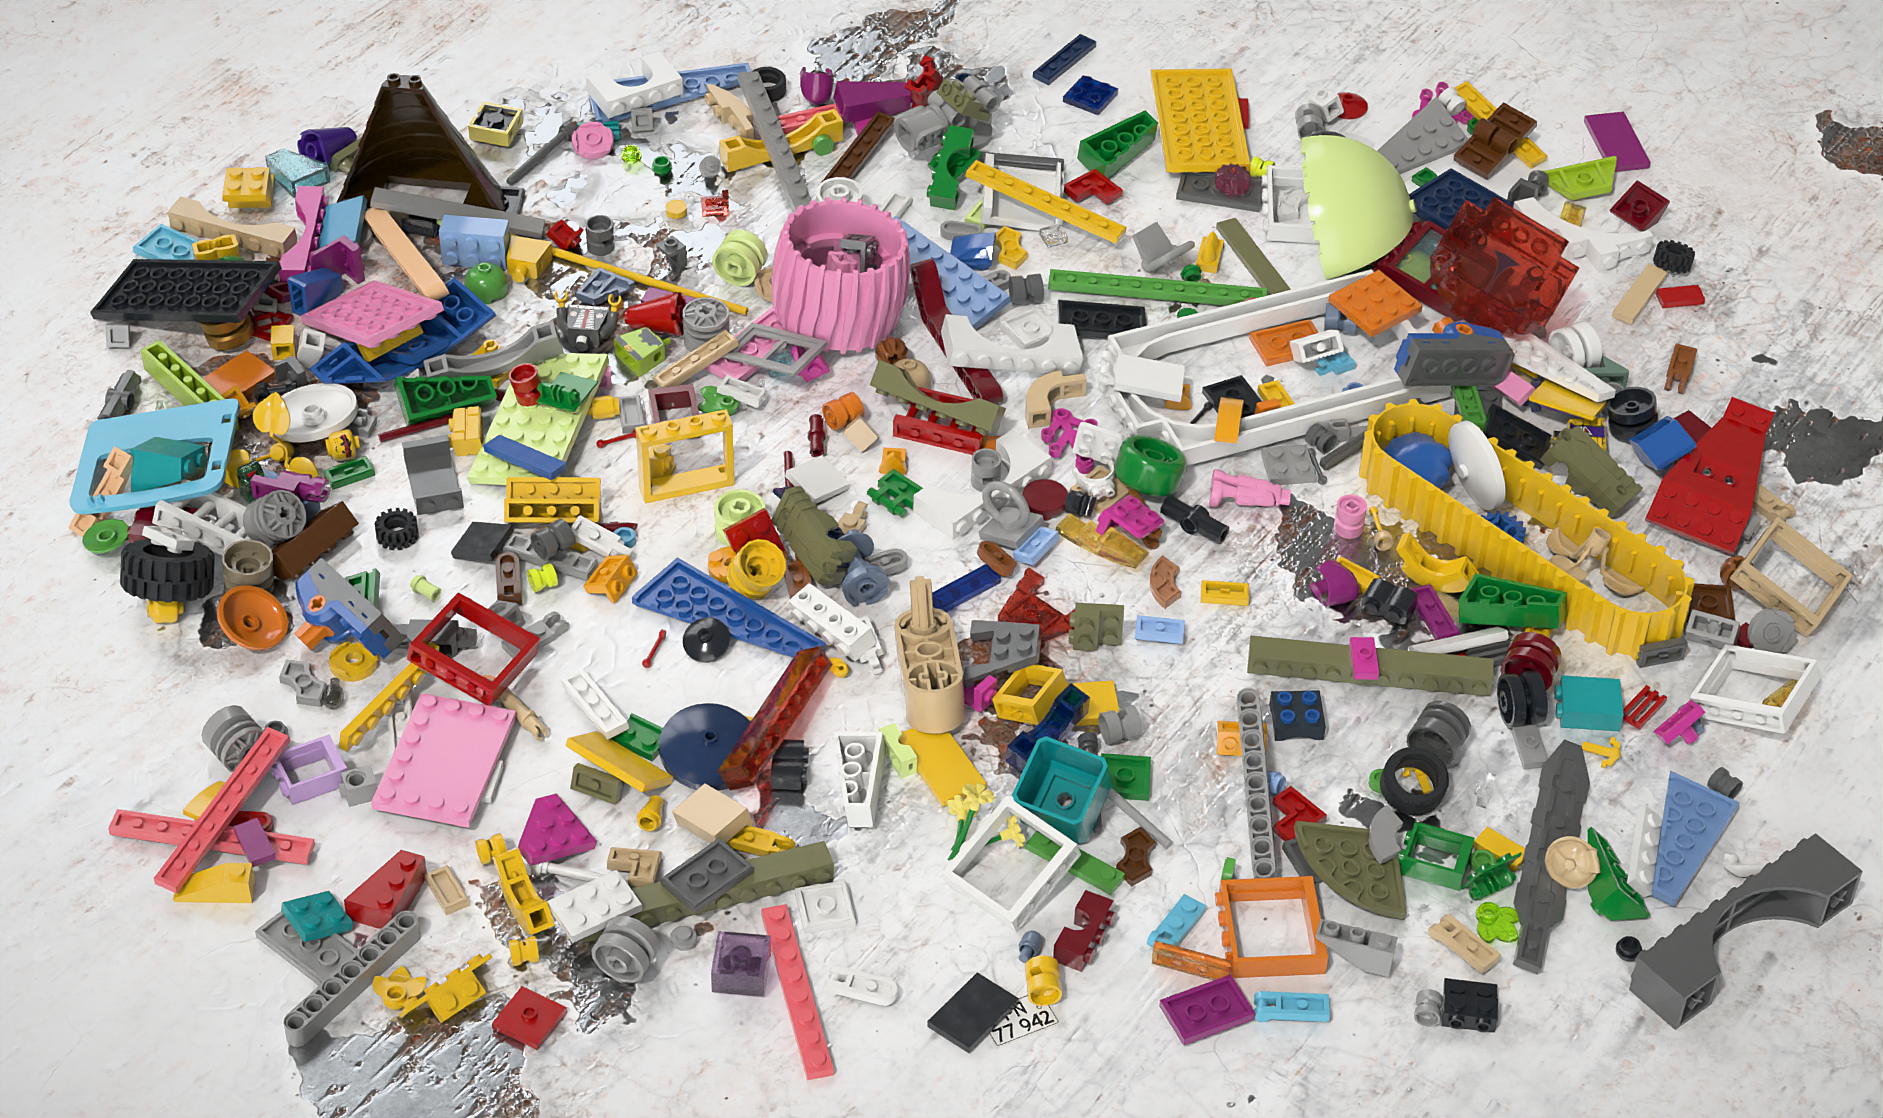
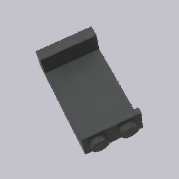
[402,435,464,516]

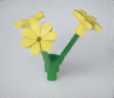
[947,783,1026,861]

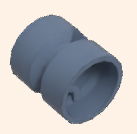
[1324,303,1356,334]

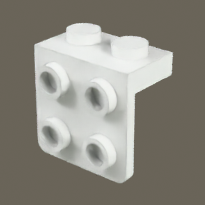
[1072,422,1124,465]

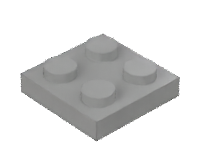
[1261,444,1316,485]

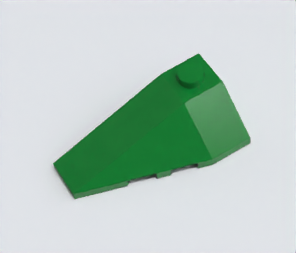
[1587,827,1650,921]

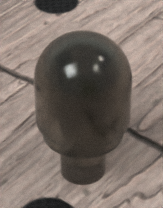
[323,677,344,710]

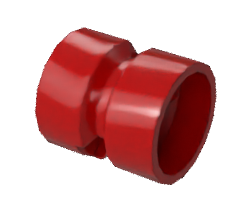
[509,363,542,407]

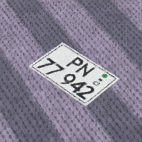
[988,994,1062,1048]

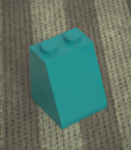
[131,437,207,492]

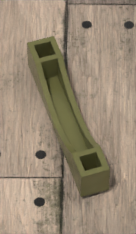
[870,360,1006,436]

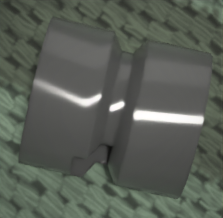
[585,215,615,256]
[1008,273,1044,305]
[530,518,575,561]

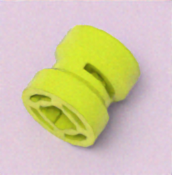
[1248,156,1275,178]
[527,563,558,593]

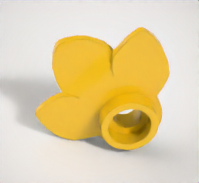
[372,966,426,1010]

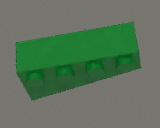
[393,376,497,426]

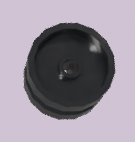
[1606,387,1659,441]
[1497,670,1548,728]

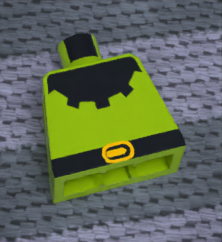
[614,328,671,377]

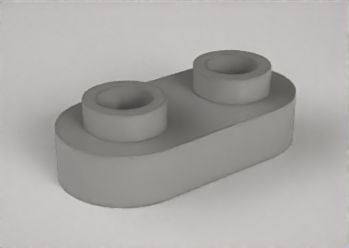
[863,548,908,575]

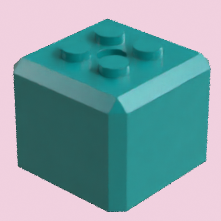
[1012,736,1112,844]

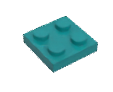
[281,891,353,942]

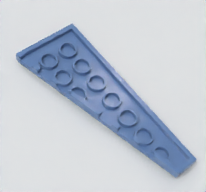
[589,63,751,123]
[893,216,1011,330]

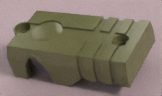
[1540,425,1643,519]
[771,486,857,586]

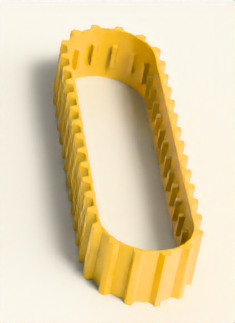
[1359,399,1694,661]

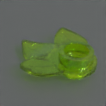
[1476,902,1519,944]

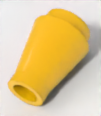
[637,795,664,831]

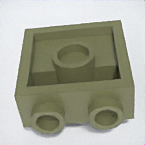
[937,79,992,122]
[1069,603,1124,651]

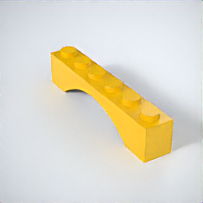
[719,109,843,172]

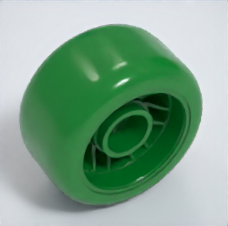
[1114,435,1187,497]

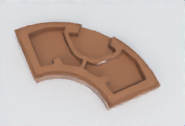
[1150,555,1182,609]

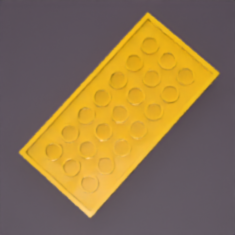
[1150,68,1250,173]

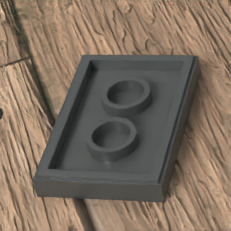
[660,838,754,914]

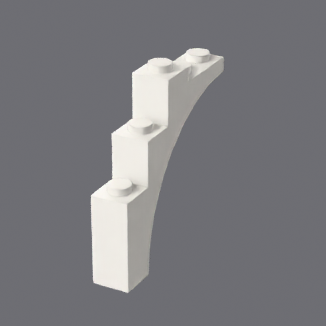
[1512,197,1653,271]

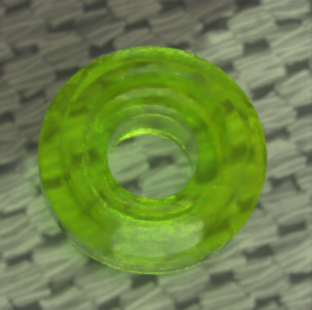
[621,145,642,164]

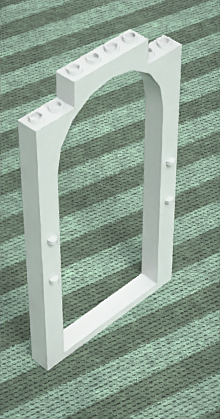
[1098,270,1451,466]

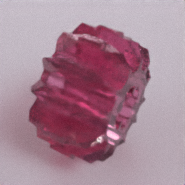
[1215,163,1251,197]

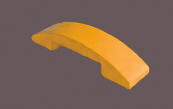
[1214,397,1244,444]

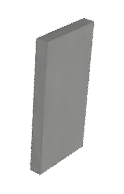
[255,911,358,986]

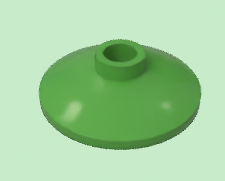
[82,519,129,553]

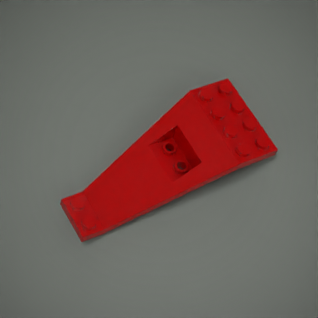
[1645,397,1775,555]

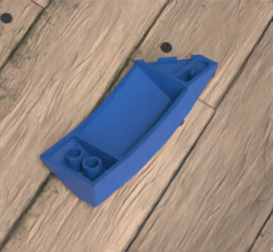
[309,277,497,384]

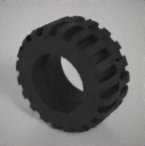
[120,538,215,602]

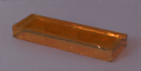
[1151,941,1232,980]

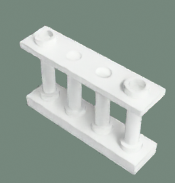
[152,479,247,555]

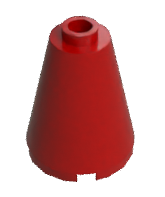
[624,292,686,336]

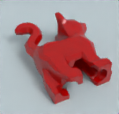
[905,55,943,109]

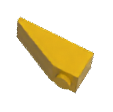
[173,863,256,903]

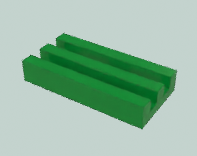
[323,456,375,490]

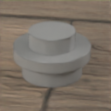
[670,926,697,951]

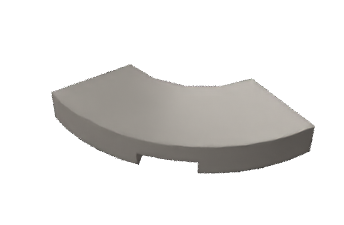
[1368,805,1403,865]

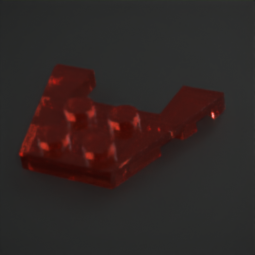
[998,567,1075,643]

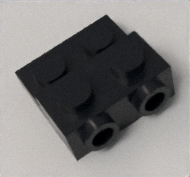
[1441,978,1498,1033]

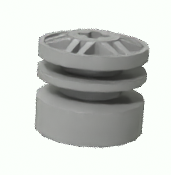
[683,297,730,352]
[243,490,306,547]
[201,705,264,772]

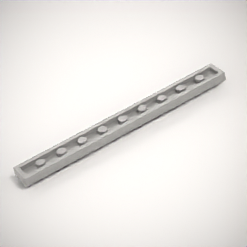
[737,71,812,213]

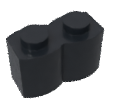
[1361,578,1418,624]
[770,739,809,790]

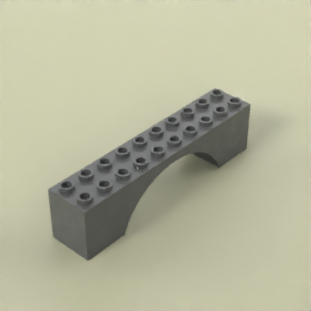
[1629,833,1863,1030]

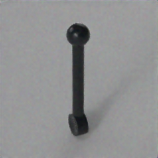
[1190,402,1212,424]

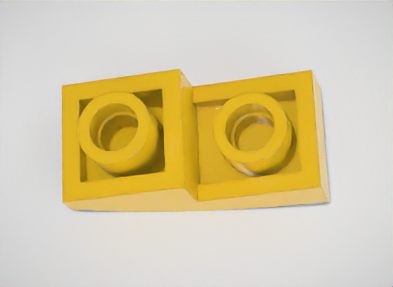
[183,781,226,821]

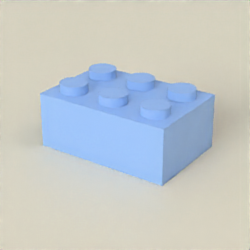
[439,215,510,270]

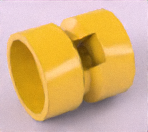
[1025,955,1062,1006]

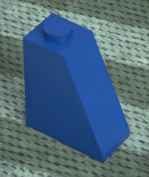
[287,267,344,316]

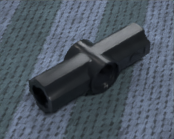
[1160,495,1230,544]

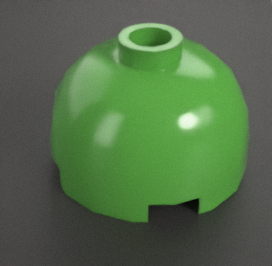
[464,262,509,304]

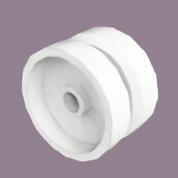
[816,177,863,202]
[1548,321,1602,368]

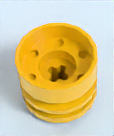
[727,539,786,600]

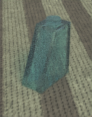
[265,148,330,198]

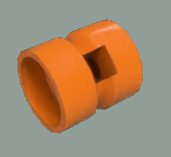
[822,392,864,431]

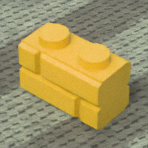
[448,406,483,457]

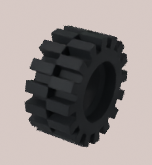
[1653,240,1695,274]
[374,508,419,551]

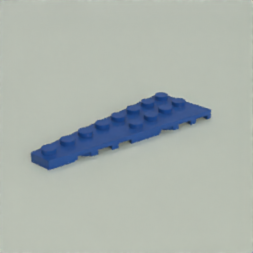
[632,557,826,663]

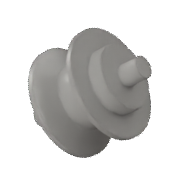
[699,155,722,178]

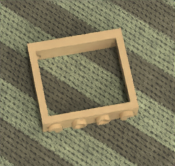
[1730,516,1853,637]

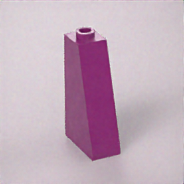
[833,81,913,123]

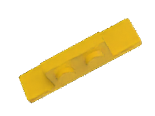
[399,953,492,1023]

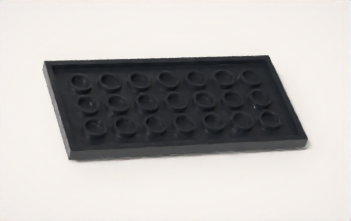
[90,259,282,323]

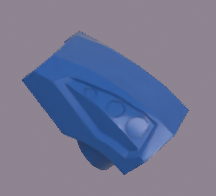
[950,232,996,271]

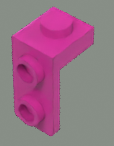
[791,344,830,383]
[964,675,997,713]

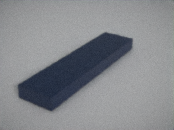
[1032,34,1097,85]

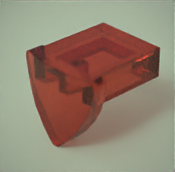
[700,190,729,217]

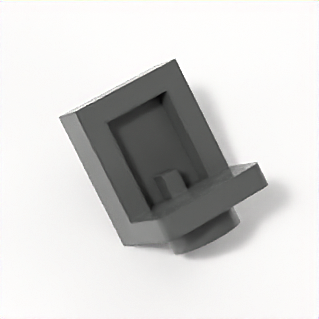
[656,235,687,269]

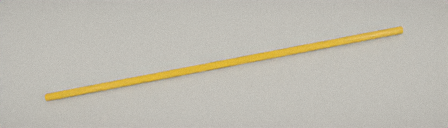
[510,233,749,316]

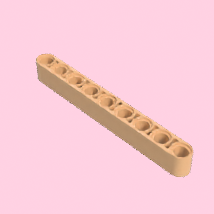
[364,207,450,301]

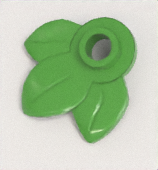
[697,386,739,416]

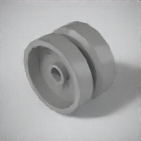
[591,916,660,983]

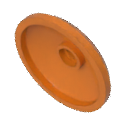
[217,585,288,650]

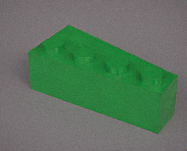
[1077,110,1158,179]
[1459,573,1567,629]

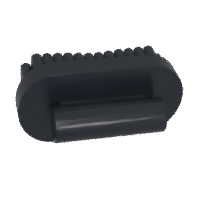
[401,214,440,238]

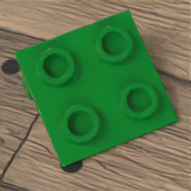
[536,372,598,412]
[1461,852,1522,900]

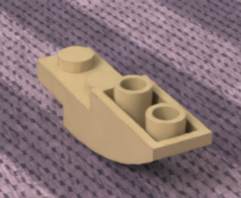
[704,84,754,140]

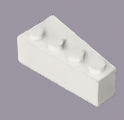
[833,732,886,827]

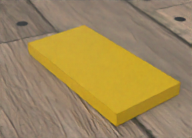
[898,728,987,807]
[565,731,673,792]

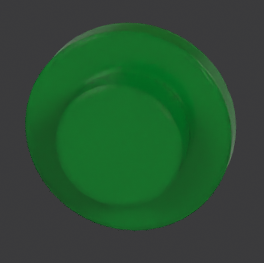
[651,156,672,175]
[1180,264,1202,282]

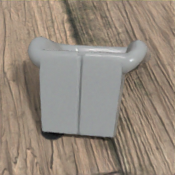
[1132,222,1195,272]

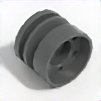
[1406,701,1471,766]

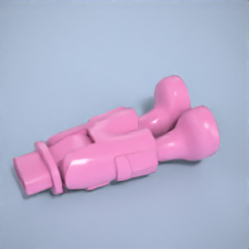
[1209,469,1291,508]

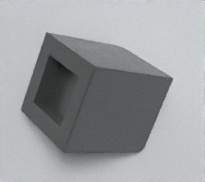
[1507,178,1539,203]

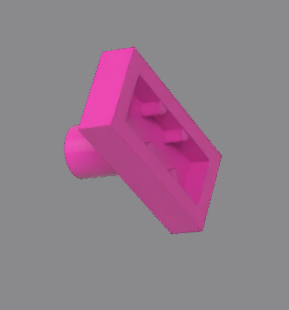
[1653,700,1706,744]

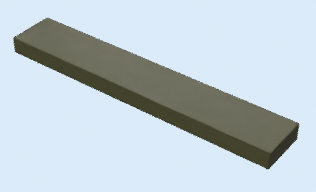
[1216,217,1291,296]

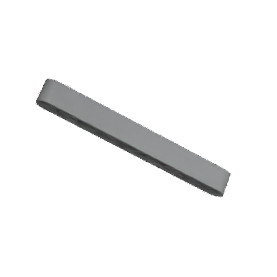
[1237,688,1278,878]

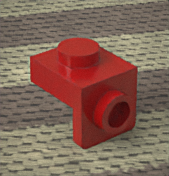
[546,219,584,251]

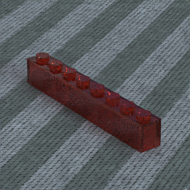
[718,646,832,791]

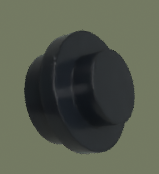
[1615,936,1642,961]

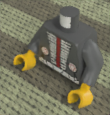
[554,290,623,352]

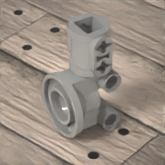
[893,76,1001,152]

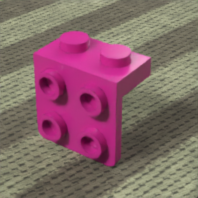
[1095,495,1165,539]

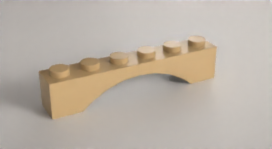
[168,196,297,258]

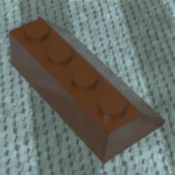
[271,501,359,581]

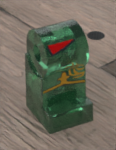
[237,460,264,504]

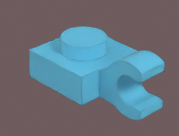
[1315,350,1356,376]

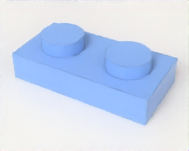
[1013,527,1060,565]
[1135,615,1185,644]

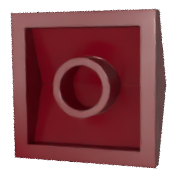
[1609,180,1670,232]

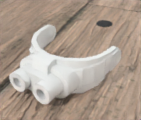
[1072,460,1115,500]

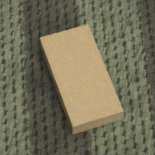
[424,865,470,915]

